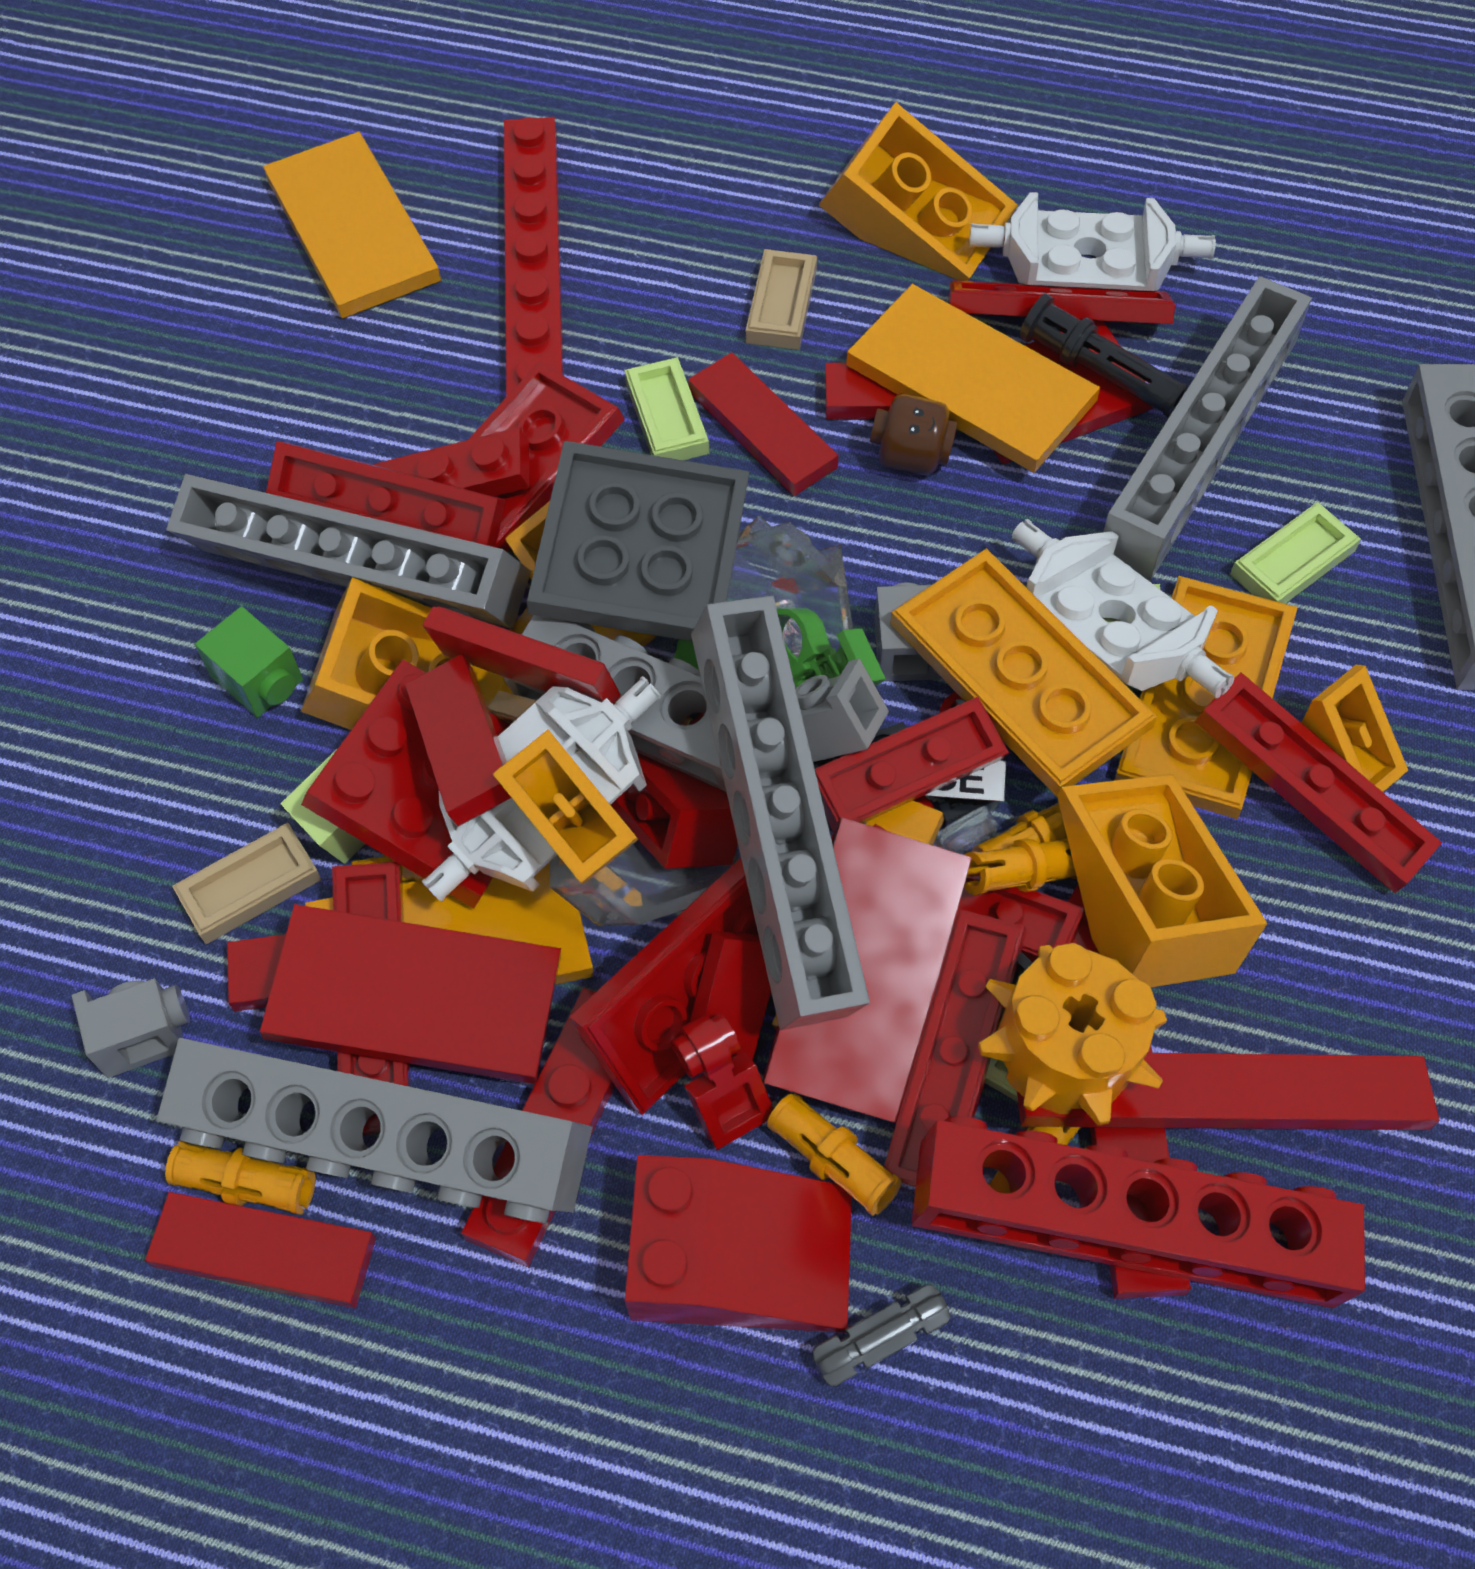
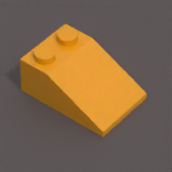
[818,102,1018,281]
[300,577,510,730]
[1057,774,1268,988]

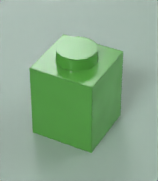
[194,606,303,718]

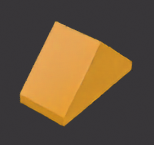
[1301,664,1408,792]
[493,729,638,885]

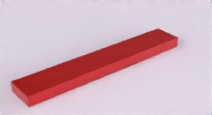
[1017,1053,1440,1130]

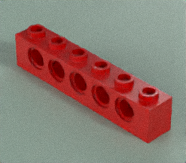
[911,1116,1365,1308]

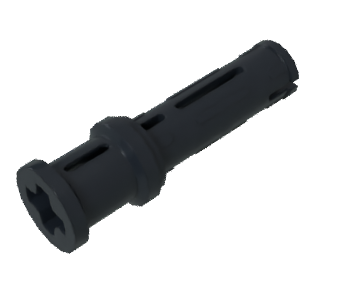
[1019,293,1188,417]

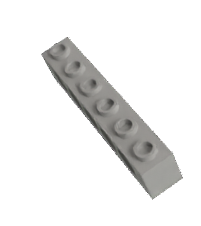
[1103,276,1312,581]
[1402,364,1475,690]
[166,474,531,629]
[691,596,870,1030]
[156,1038,592,1223]

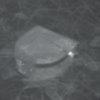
[933,806,999,854]

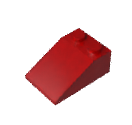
[625,1155,852,1333]

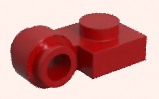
[671,1013,774,1150]

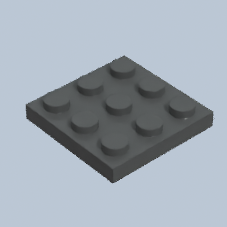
[527,441,750,641]

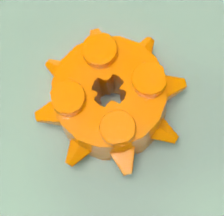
[978,943,1167,1125]

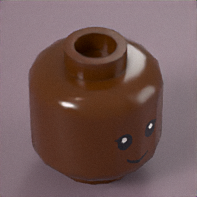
[869,393,958,476]

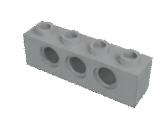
[502,615,726,792]

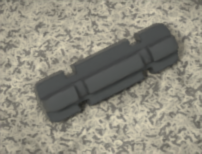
[812,1284,951,1387]

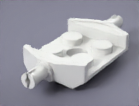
[969,192,1216,291]
[1012,519,1235,698]
[422,676,662,902]

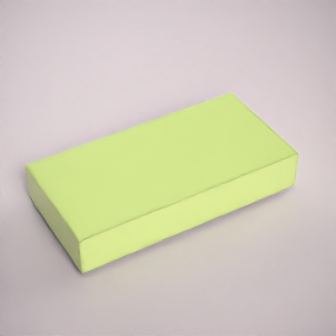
[624,357,709,460]
[1230,502,1361,604]

